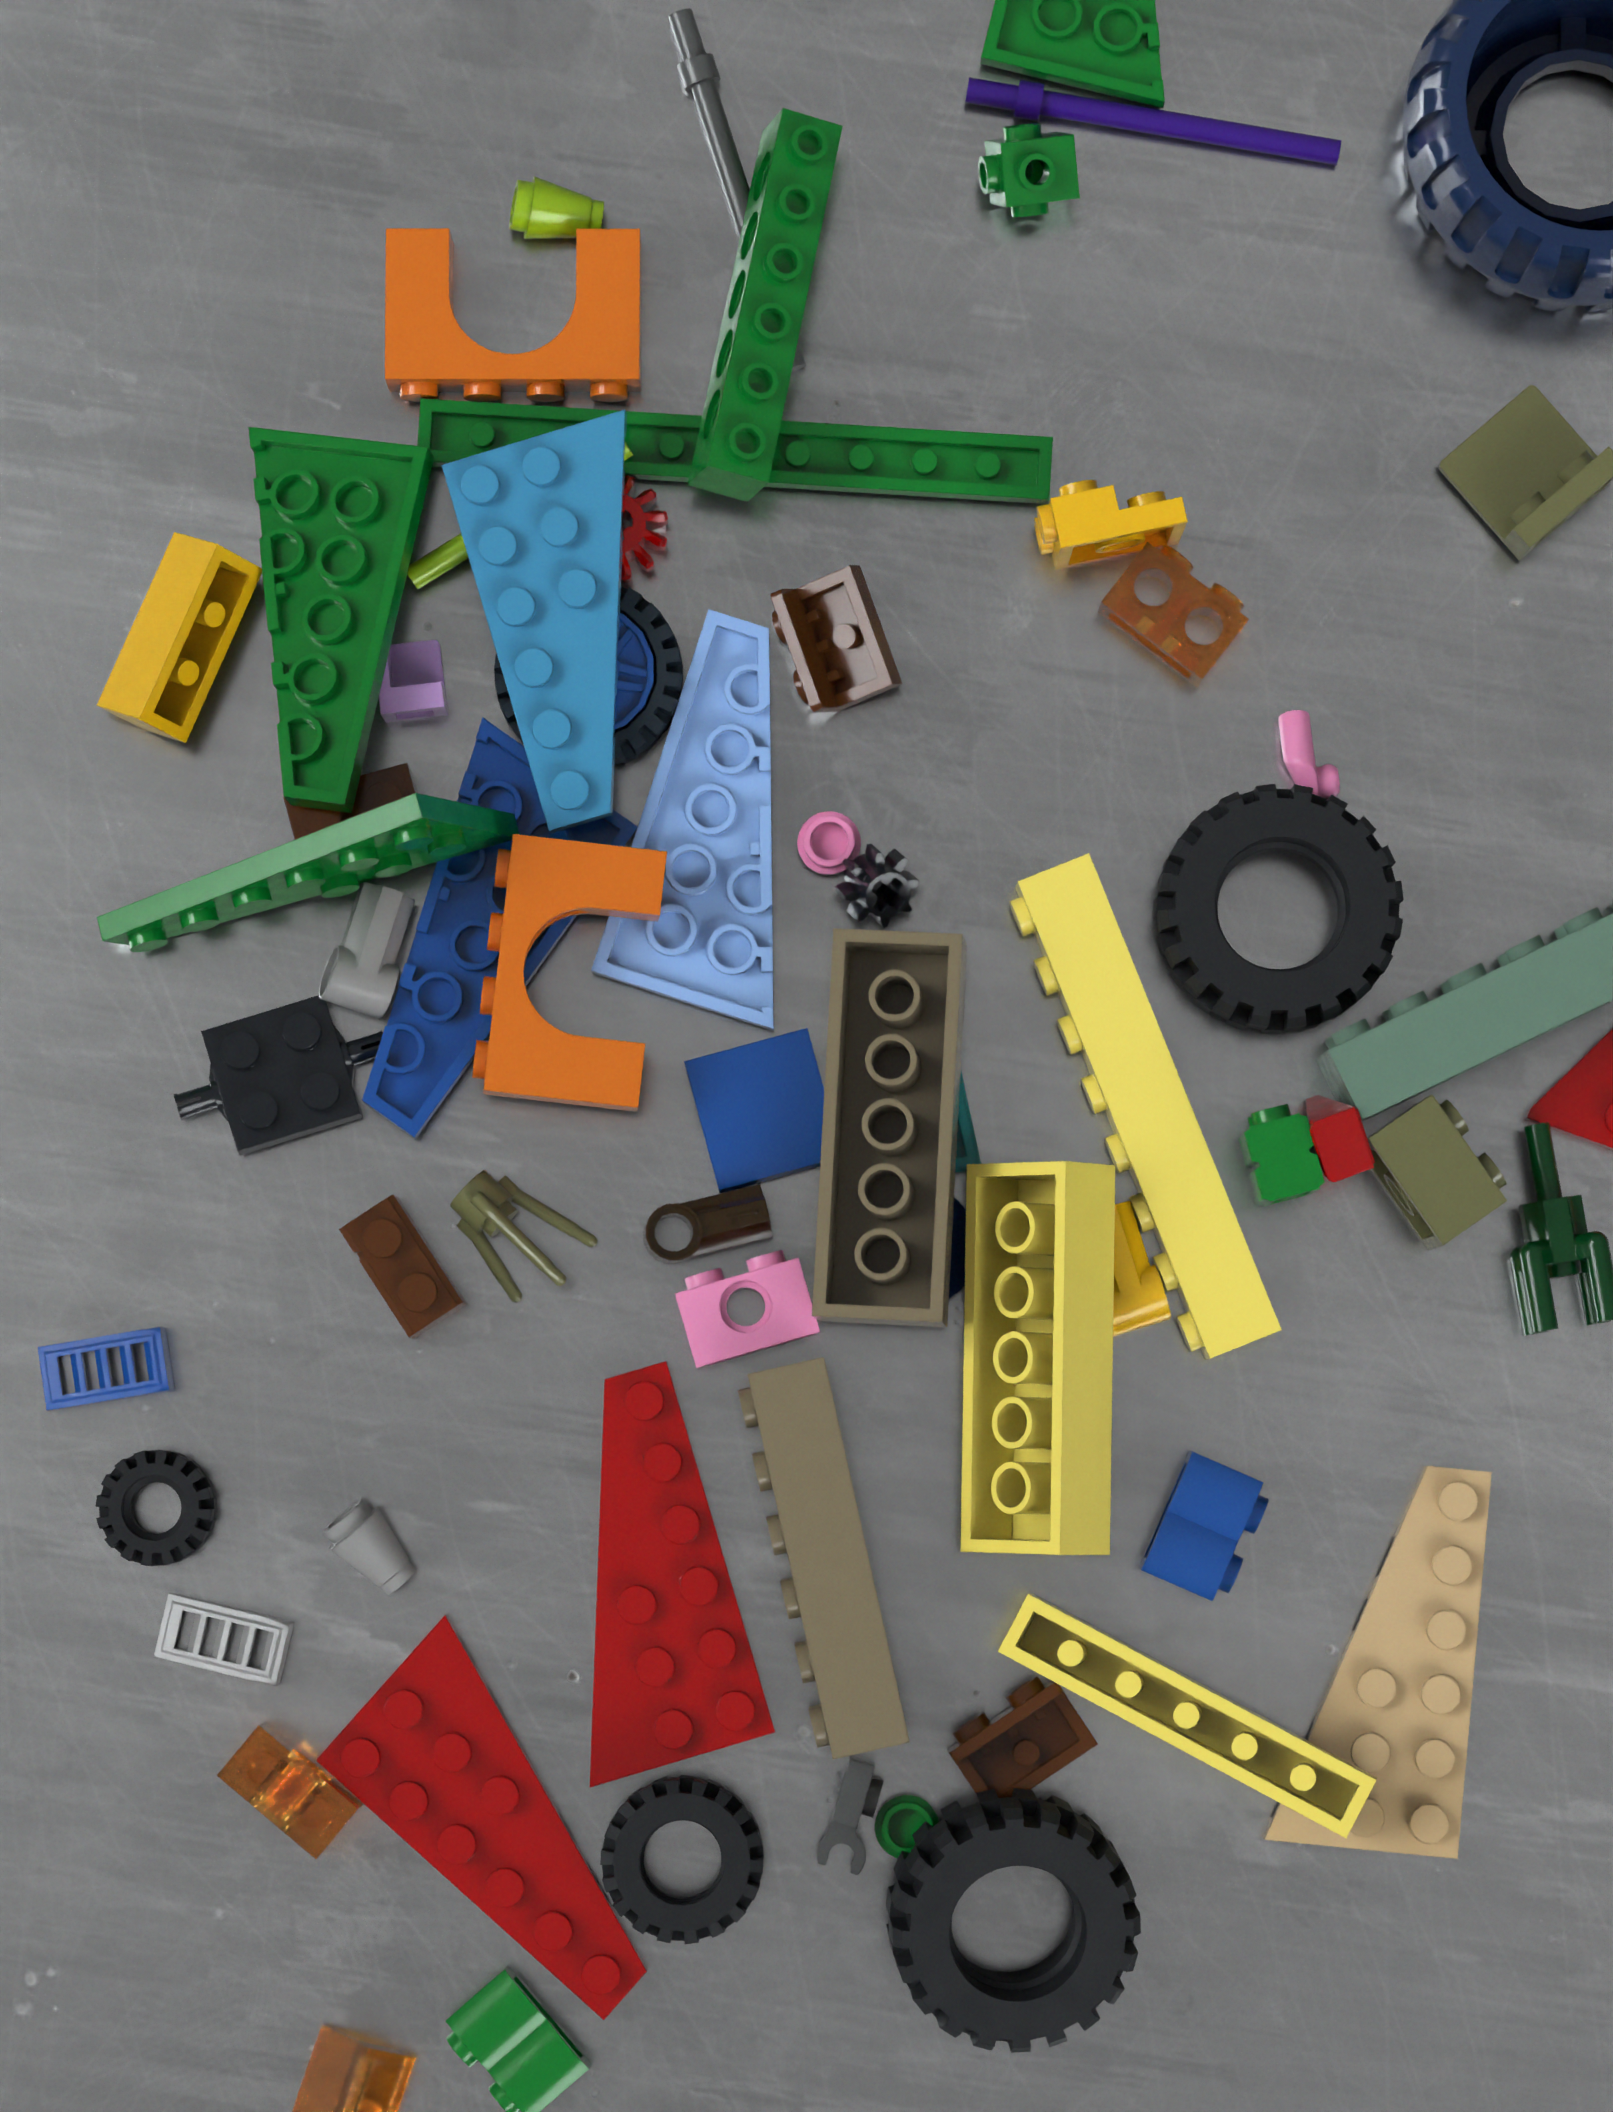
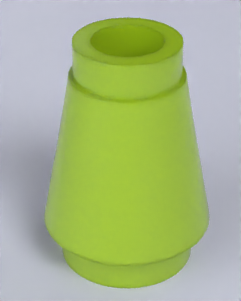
[509,176,604,239]

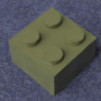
[1367,1094,1507,1251]

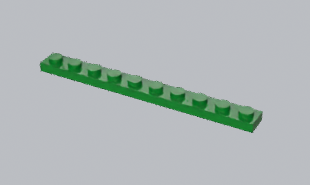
[417,398,1053,504]

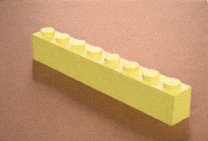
[1009,853,1282,1360]

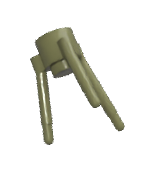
[450,1170,597,1302]

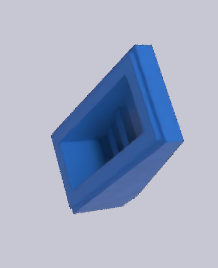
[37,1327,175,1411]

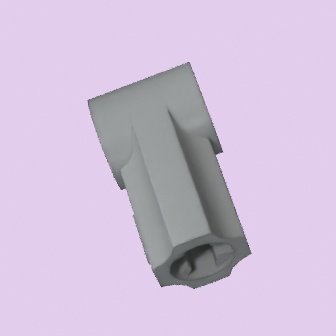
[319,882,415,1019]

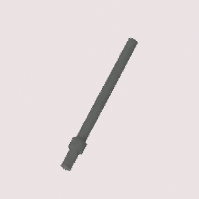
[668,8,806,372]

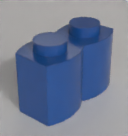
[1139,1451,1269,1601]

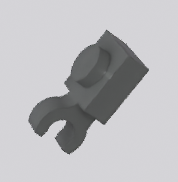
[817,1756,884,1875]

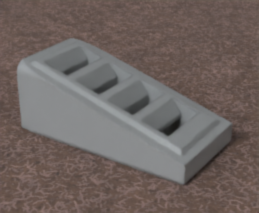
[154,1593,294,1686]

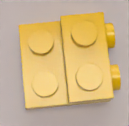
[1034,480,1188,570]

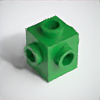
[978,123,1080,217]

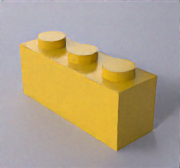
[96,532,262,743]

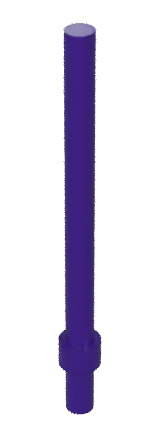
[965,77,1341,165]

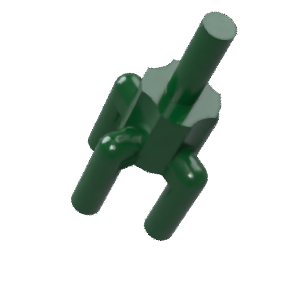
[1510,1122,1613,1336]

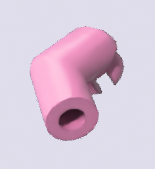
[1278,710,1340,799]

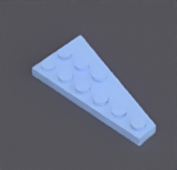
[591,609,774,1031]

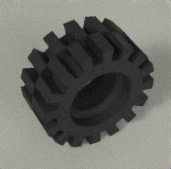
[96,1450,217,1566]

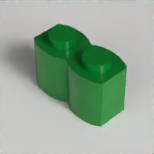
[446,1966,592,2112]

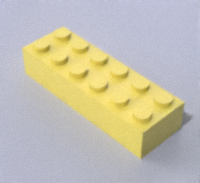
[960,1161,1115,1555]

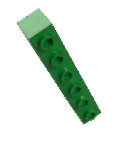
[688,108,843,502]

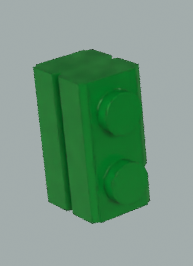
[1238,1104,1325,1207]

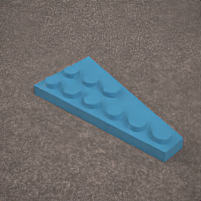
[441,409,627,833]

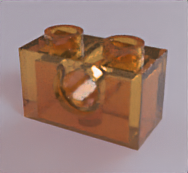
[217,1721,364,1859]

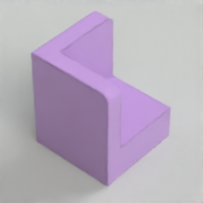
[379,640,448,723]

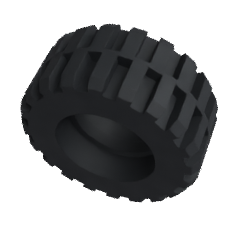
[1153,784,1404,1034]
[886,1788,1141,2053]

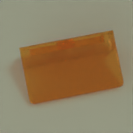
[292,2026,416,2112]

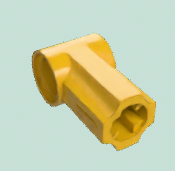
[1113,1201,1171,1337]

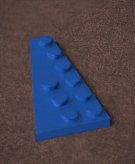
[362,717,638,1139]

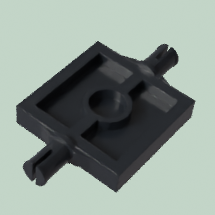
[174,995,383,1155]

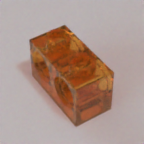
[1098,542,1249,688]

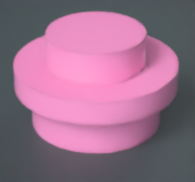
[797,811,861,875]

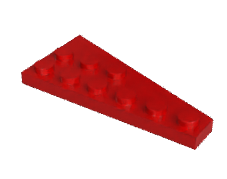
[590,1361,775,1787]
[316,1614,648,2020]

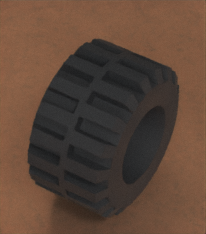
[600,1775,764,1944]

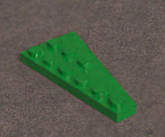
[980,0,1165,108]
[248,427,434,813]
[97,793,519,952]

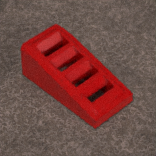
[1306,1095,1375,1182]

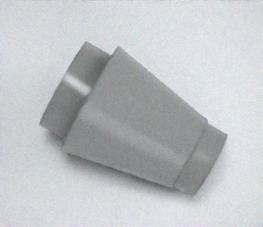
[323,1498,416,1595]

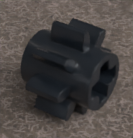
[835,844,920,928]

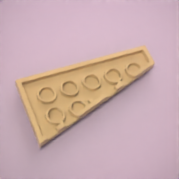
[1263,1466,1492,1859]

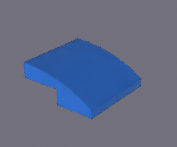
[684,1028,824,1193]

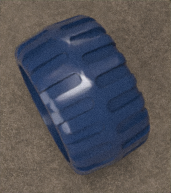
[1403,0,1613,312]

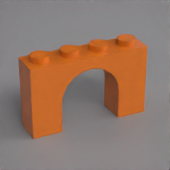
[385,228,642,402]
[472,834,667,1112]

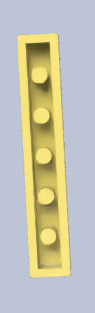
[998,1594,1377,1838]

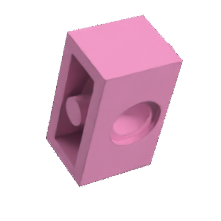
[675,1250,820,1369]

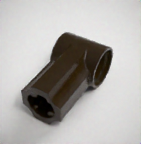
[643,1184,773,1264]

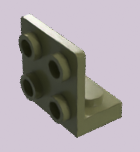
[1439,385,1613,561]

